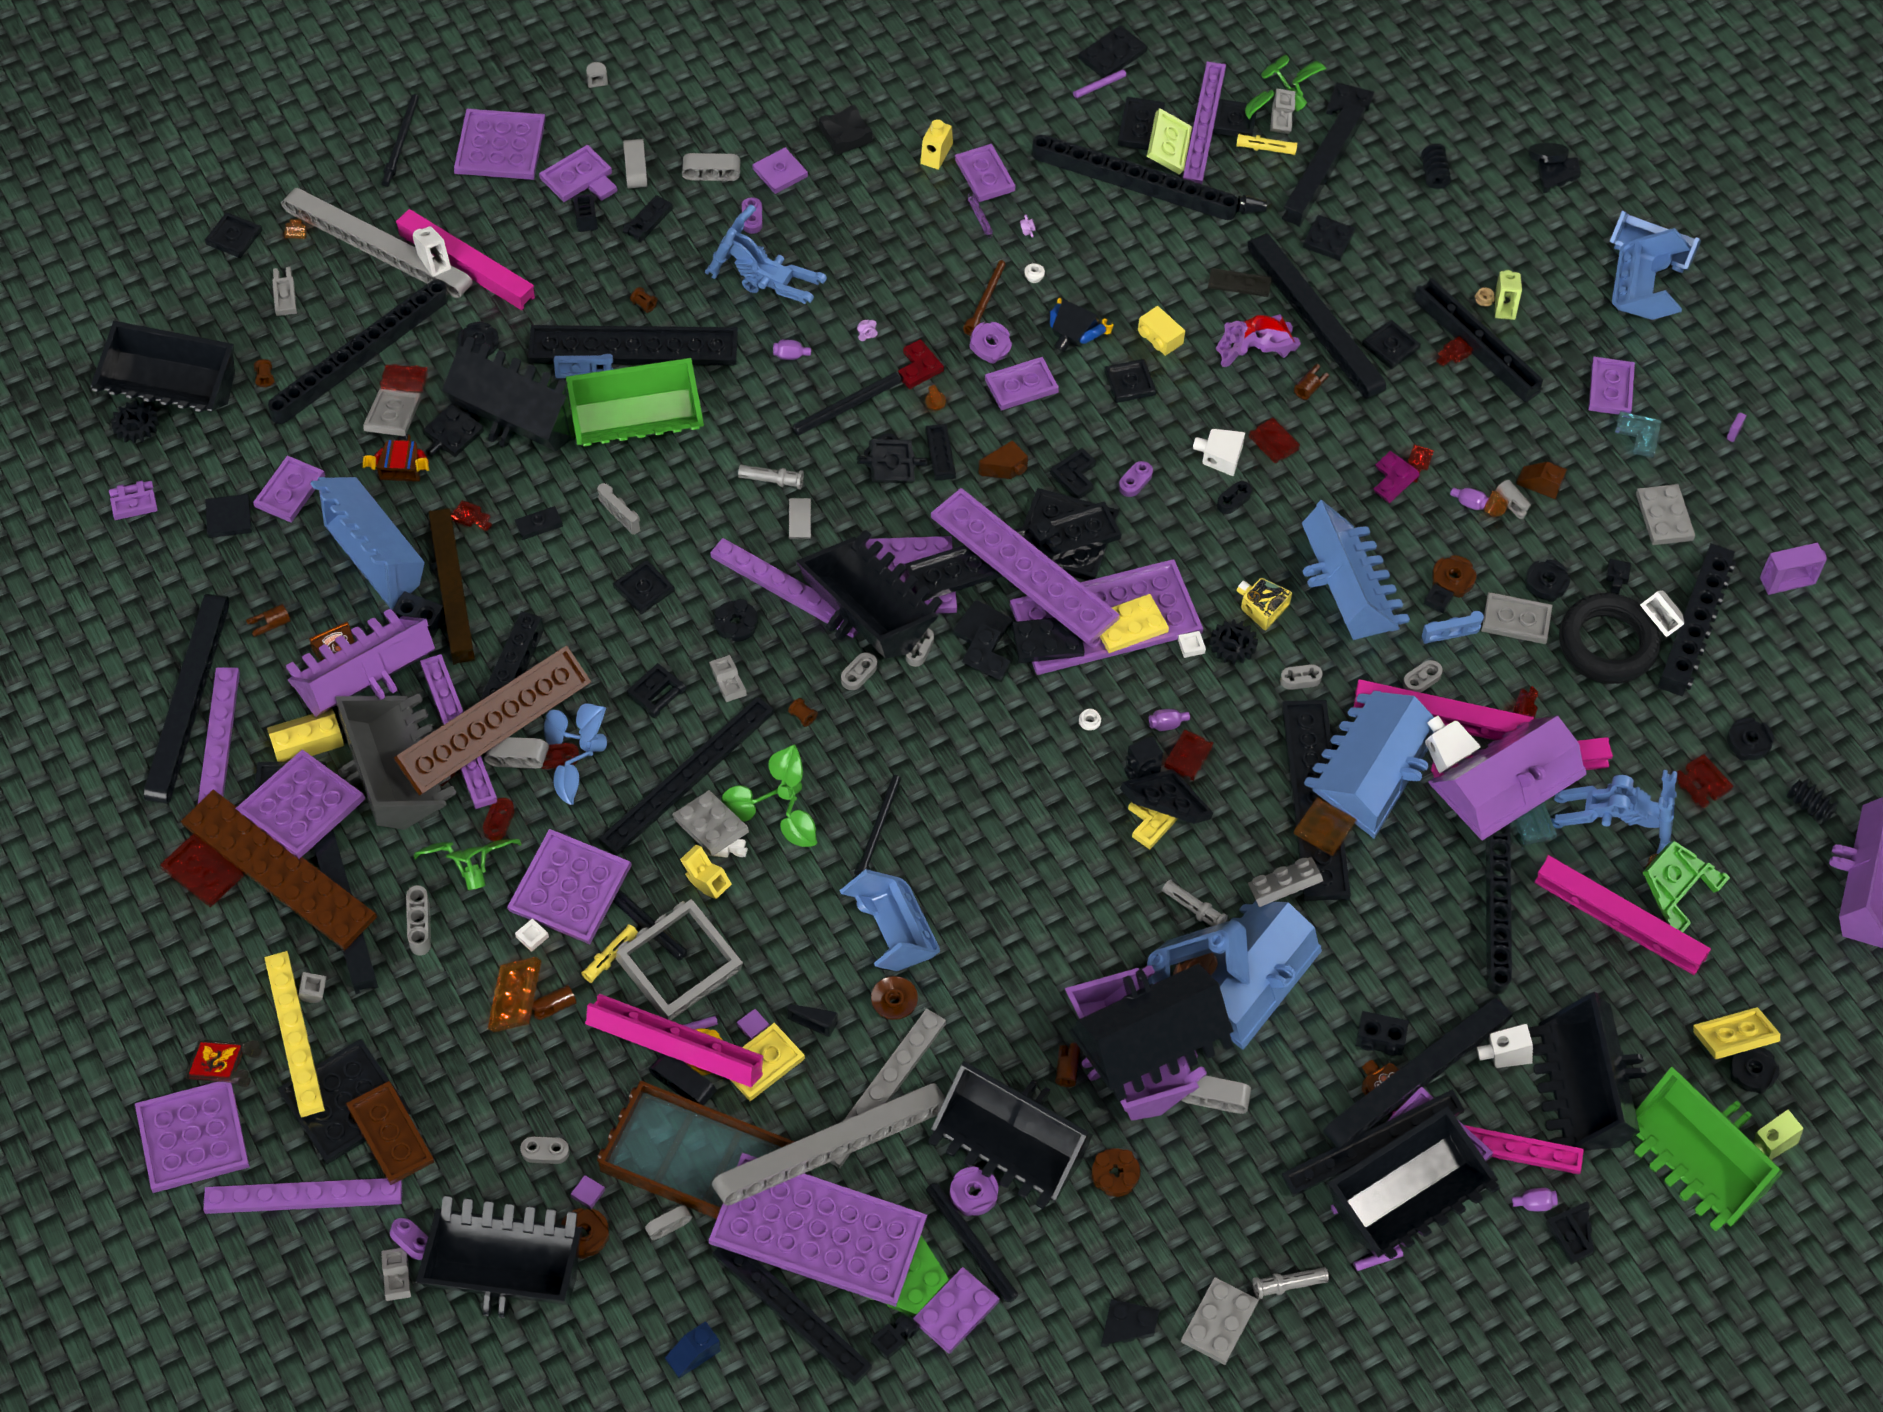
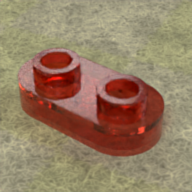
[541,743,579,769]
[483,798,515,841]

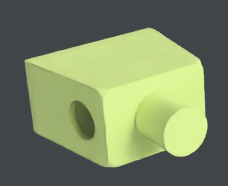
[1495,270,1522,320]
[1753,1110,1804,1160]

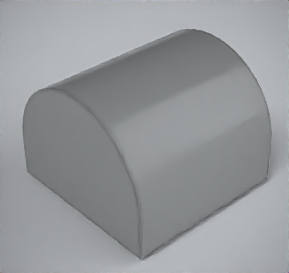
[586,62,608,88]
[298,972,326,1003]

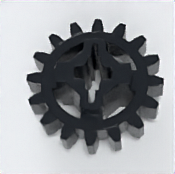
[111,401,159,444]
[1210,619,1258,665]

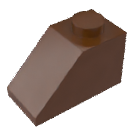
[978,440,1028,479]
[1516,462,1567,499]

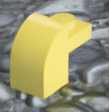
[680,845,732,899]

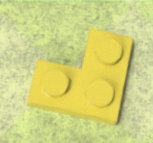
[1128,802,1178,849]

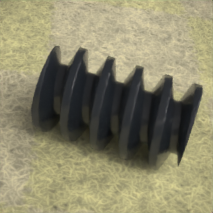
[1421,143,1451,189]
[1786,778,1839,825]

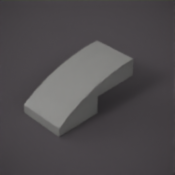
[1270,89,1295,134]
[789,498,811,539]
[709,655,747,702]
[381,1248,411,1301]

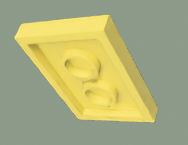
[1100,594,1169,653]
[1693,1007,1780,1060]
[730,1023,805,1101]

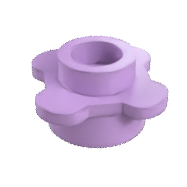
[1020,214,1036,238]
[857,320,878,341]

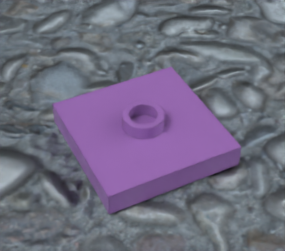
[752,147,808,194]

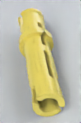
[1236,134,1297,155]
[581,924,638,983]

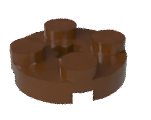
[1432,555,1477,598]
[1092,1148,1140,1197]
[561,1208,609,1259]

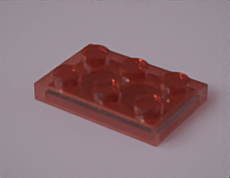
[160,834,243,908]

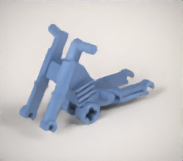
[705,204,827,304]
[1550,770,1677,858]

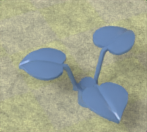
[544,703,607,805]

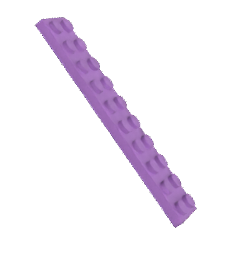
[931,488,1120,645]

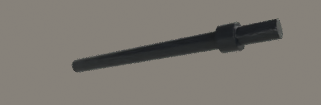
[381,94,419,187]
[854,775,901,878]

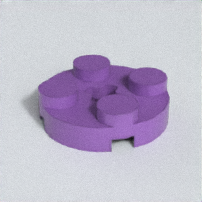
[969,322,1012,364]
[950,1167,998,1216]

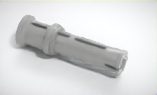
[738,464,804,490]
[1162,880,1228,927]
[1252,1267,1329,1300]

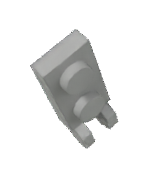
[272,267,297,316]
[597,483,640,535]

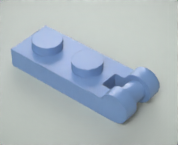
[554,354,613,378]
[1422,611,1484,644]

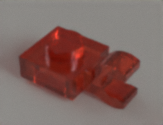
[1437,336,1473,366]
[1408,445,1434,483]
[451,500,492,531]
[1513,686,1538,719]

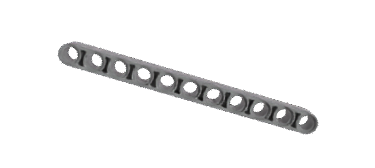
[281,188,473,299]
[712,1083,946,1205]

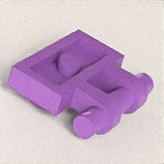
[109,480,158,520]

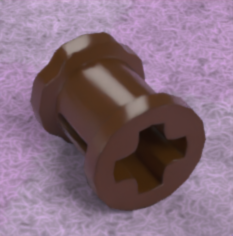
[630,287,658,313]
[254,359,274,387]
[788,698,818,727]

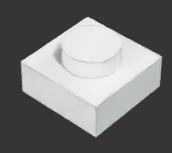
[1178,631,1206,658]
[515,918,549,952]

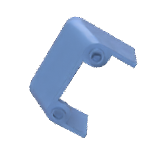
[1610,211,1701,273]
[1612,228,1691,320]
[840,869,940,971]
[1147,920,1250,985]

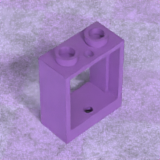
[1760,542,1827,595]

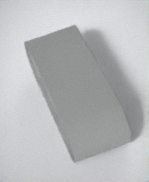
[623,139,647,189]
[682,153,741,181]
[484,737,549,768]
[406,885,431,956]
[1182,1075,1251,1114]

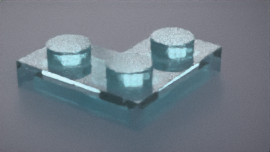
[1615,411,1661,458]

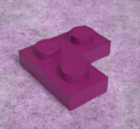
[1374,451,1420,504]

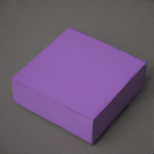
[589,175,617,201]
[1727,413,1747,442]
[737,1009,770,1041]
[571,1175,605,1209]

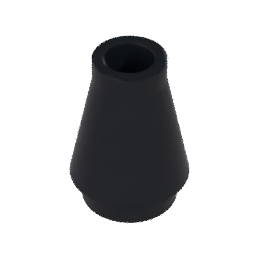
[1237,194,1267,214]

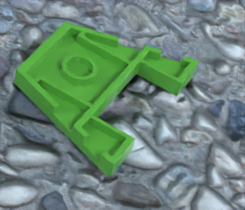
[1643,841,1730,932]
[865,1235,949,1317]

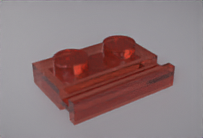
[380,364,428,392]
[1249,418,1300,464]
[1164,729,1214,781]

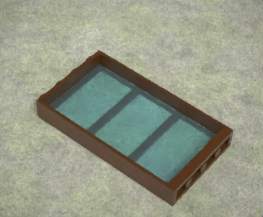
[597,1081,794,1219]

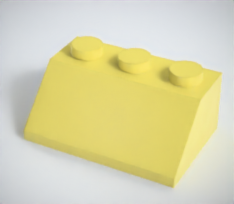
[267,709,344,762]

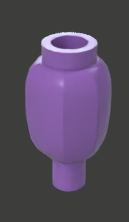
[773,339,811,360]
[1450,487,1490,511]
[1149,709,1190,731]
[1512,1187,1558,1211]

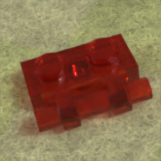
[1677,754,1733,808]

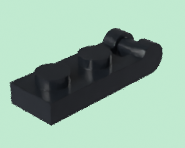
[623,195,673,242]

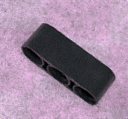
[648,1053,717,1106]

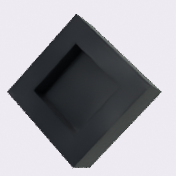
[1424,584,1454,613]

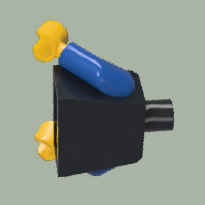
[1050,298,1114,352]

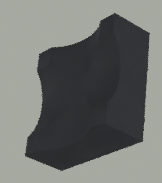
[819,104,872,155]

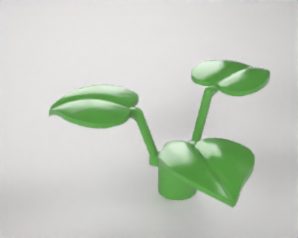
[1245,55,1326,119]
[721,744,818,847]
[414,839,522,890]

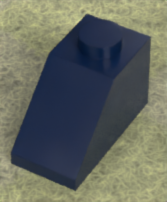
[665,1321,721,1378]

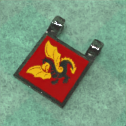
[185,1040,262,1087]

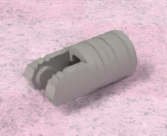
[1495,480,1531,519]

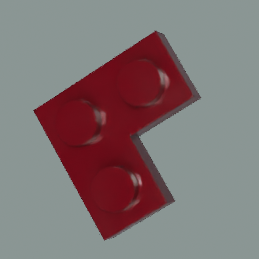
[898,339,944,389]

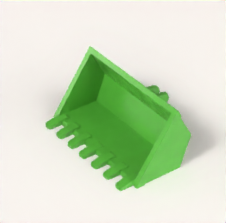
[566,358,704,446]
[1628,1067,1783,1231]

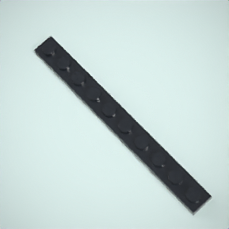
[599,696,774,856]

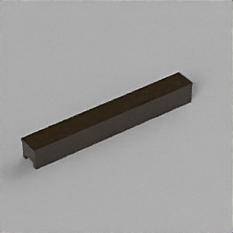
[428,508,475,665]

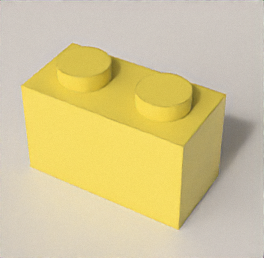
[1138,306,1185,356]

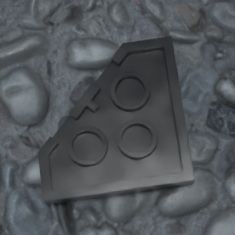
[1120,769,1213,824]

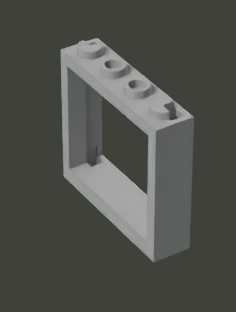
[616,899,743,1021]

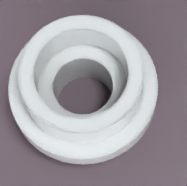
[1024,264,1045,283]
[1079,709,1101,730]

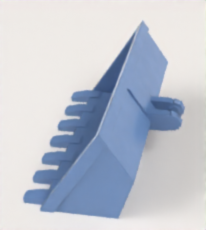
[310,477,425,610]
[1302,500,1410,640]
[1304,691,1435,839]
[1211,901,1322,1050]

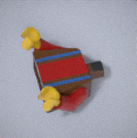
[363,434,429,482]

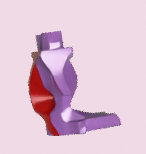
[1216,314,1300,367]

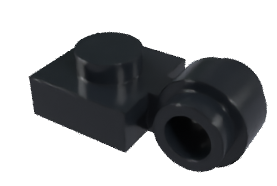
[870,1314,919,1360]

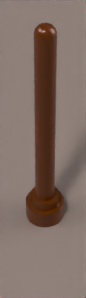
[963,260,1006,336]

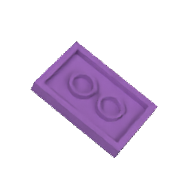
[955,144,1016,202]
[539,145,612,202]
[985,357,1059,411]
[1588,357,1635,416]
[253,456,325,523]
[913,1267,999,1354]

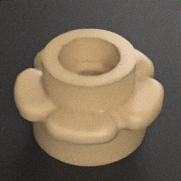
[1475,288,1495,307]

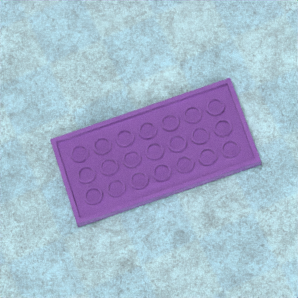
[1010,559,1203,675]
[709,1153,927,1307]

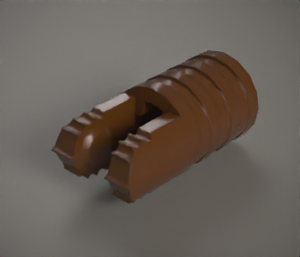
[1294,364,1329,400]
[246,604,291,637]
[532,985,576,1020]
[1055,1042,1080,1087]

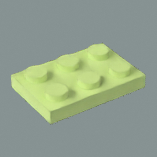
[1147,109,1192,175]

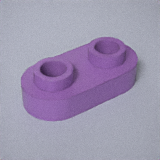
[742,198,762,234]
[1119,461,1153,497]
[390,1218,428,1260]

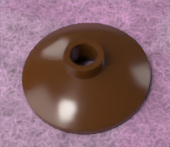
[871,976,918,1020]

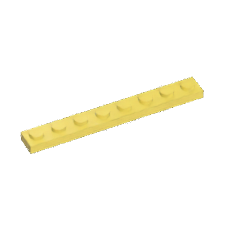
[264,951,325,1117]

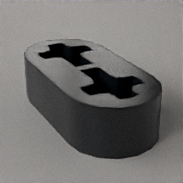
[1217,481,1252,514]

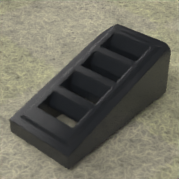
[573,194,598,232]
[787,1004,838,1037]

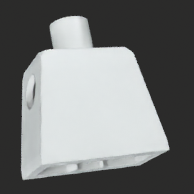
[412,226,451,277]
[1193,429,1245,476]
[1640,590,1684,637]
[1425,715,1480,773]
[1477,1024,1533,1068]

